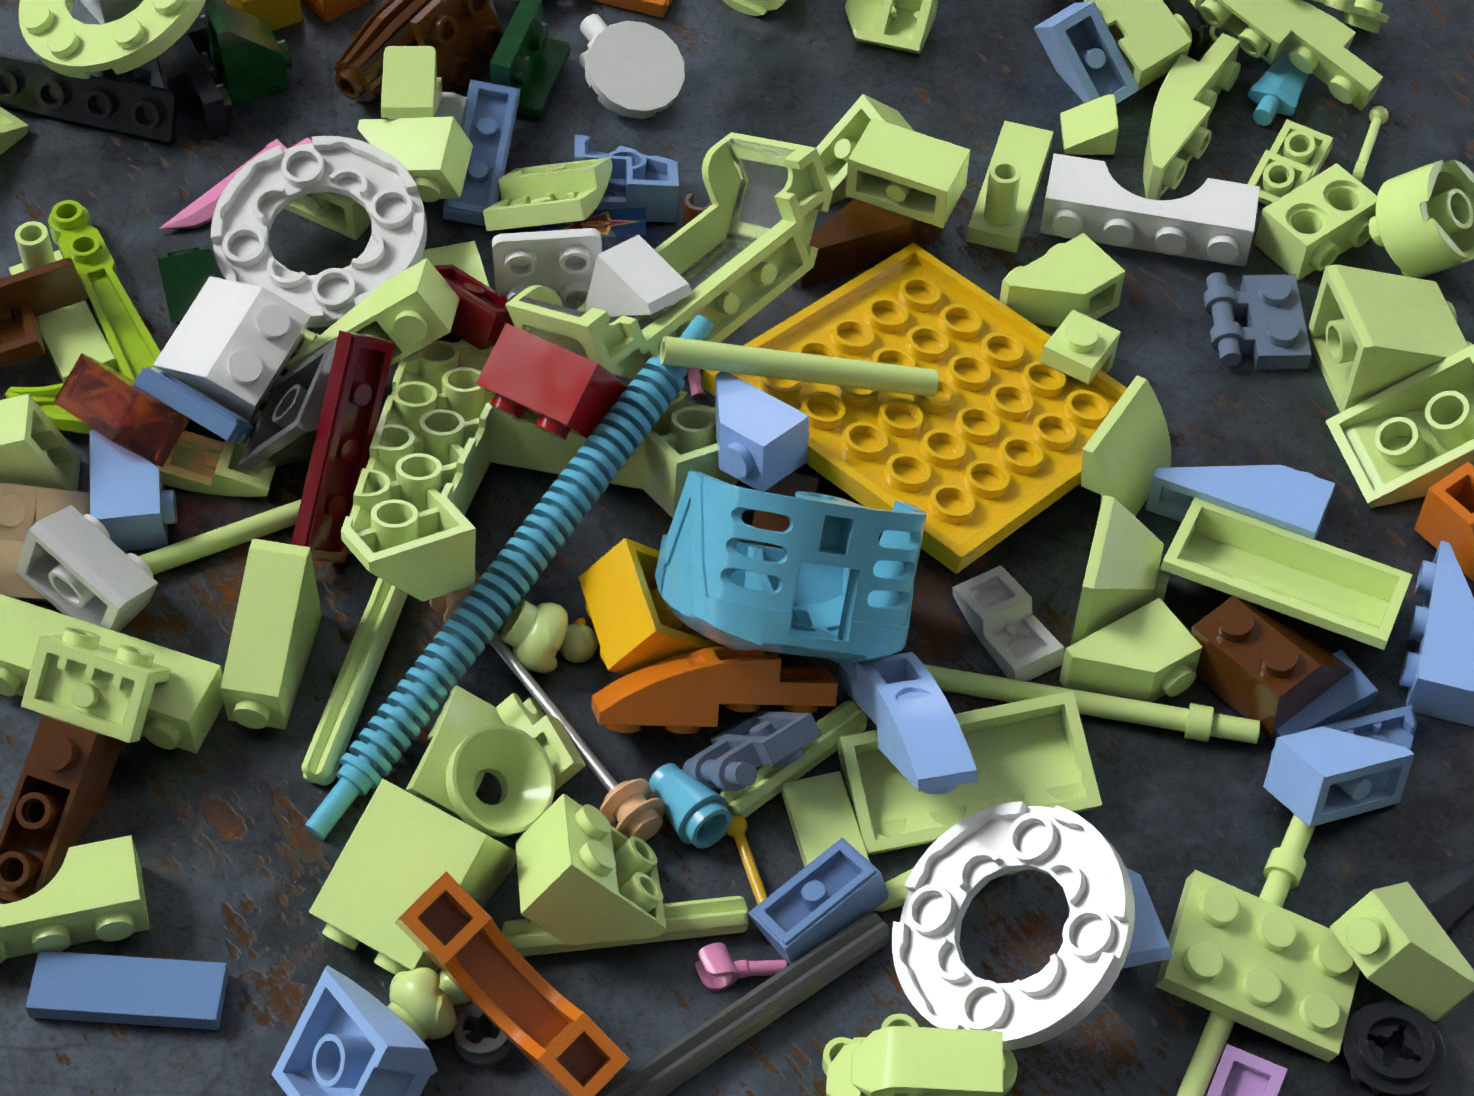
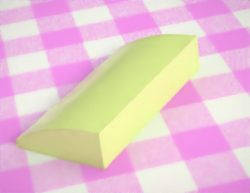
[1161,497,1413,650]
[837,690,1102,855]

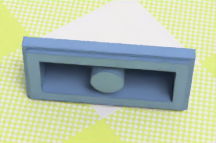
[748,837,889,965]

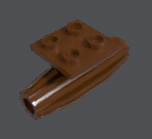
[334,0,504,102]

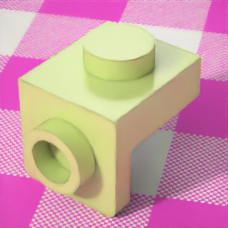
[1040,310,1121,384]

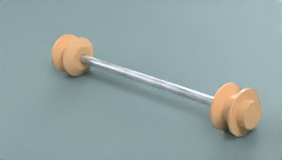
[429,570,666,841]

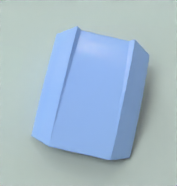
[271,965,438,1096]

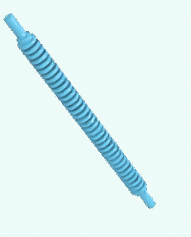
[304,315,714,840]

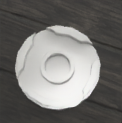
[585,21,685,119]

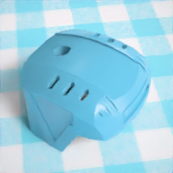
[655,470,927,664]

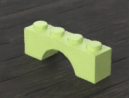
[0,835,150,963]

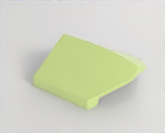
[845,0,938,54]

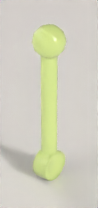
[1352,106,1389,182]

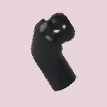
[1163,0,1209,57]

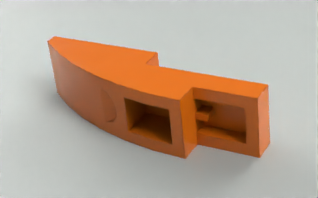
[591,646,838,734]

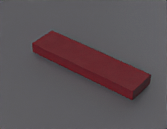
[291,330,395,564]

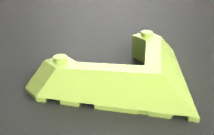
[341,339,739,602]

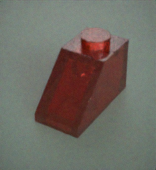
[54,353,190,467]

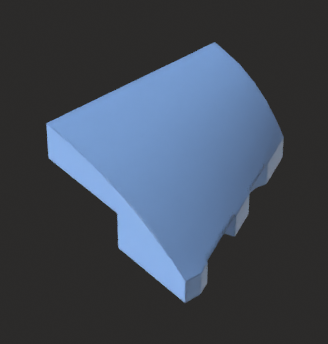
[574,135,679,223]

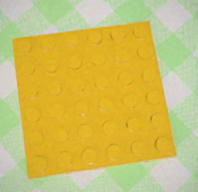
[700,243,1127,574]

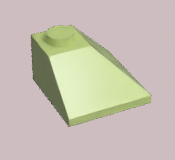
[1070,495,1170,646]

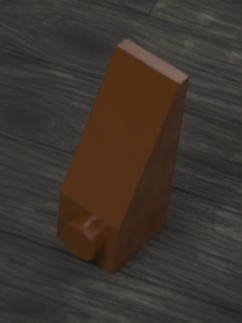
[794,199,943,288]

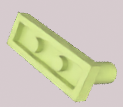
[966,121,1054,253]
[9,221,118,386]

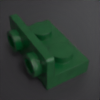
[490,0,571,117]

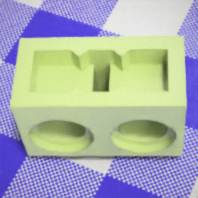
[1254,163,1377,281]

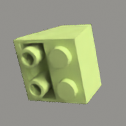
[515,793,667,946]

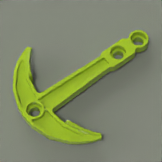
[5,200,188,436]

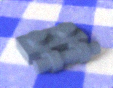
[1204,272,1312,370]
[683,711,821,792]

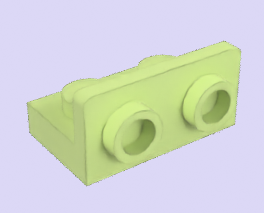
[21,627,171,743]

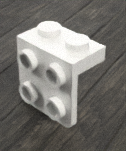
[492,228,602,310]

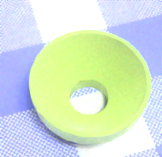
[446,724,555,837]

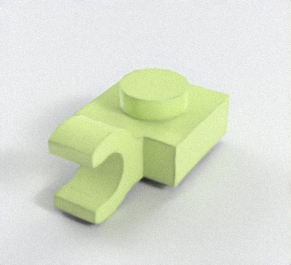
[496,693,586,791]

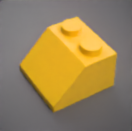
[578,538,724,676]

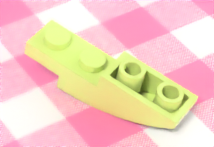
[1194,0,1383,111]
[1143,33,1241,200]

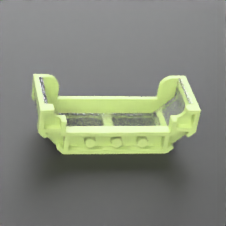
[505,132,833,379]

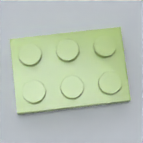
[1155,870,1360,1062]

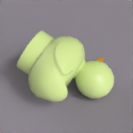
[499,599,598,673]
[387,967,471,1042]

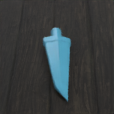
[1248,51,1309,126]

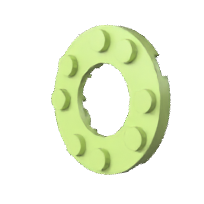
[19,0,206,79]

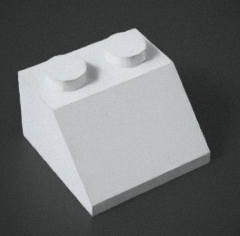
[153,276,311,422]
[16,505,158,632]

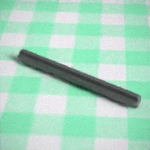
[596,912,890,1096]

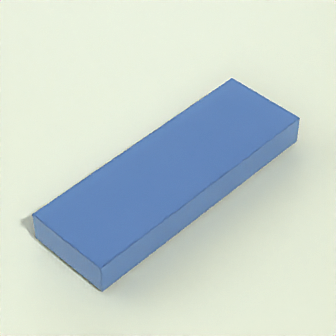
[443,80,521,227]
[25,951,229,1030]

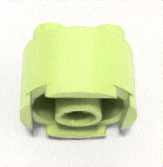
[1369,160,1474,279]

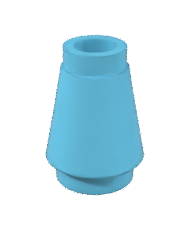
[649,763,732,848]

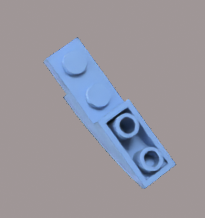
[839,652,978,794]

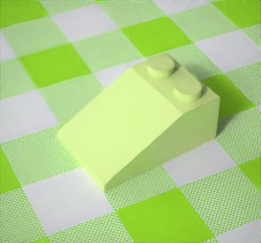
[1325,344,1474,508]

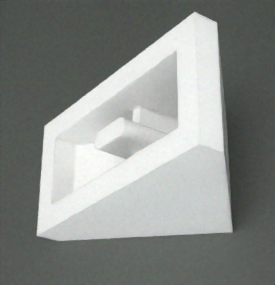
[585,235,692,317]

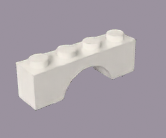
[1040,153,1260,267]

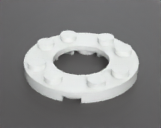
[211,136,427,328]
[892,801,1135,1050]

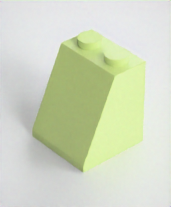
[1307,264,1472,413]
[309,778,517,975]

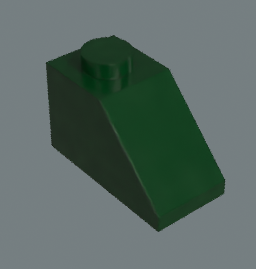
[203,0,292,107]
[157,245,218,323]

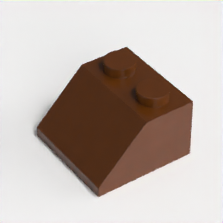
[1191,596,1353,739]

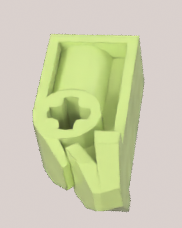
[826,1026,1003,1096]

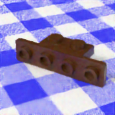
[0,258,88,369]

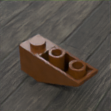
[0,715,124,902]

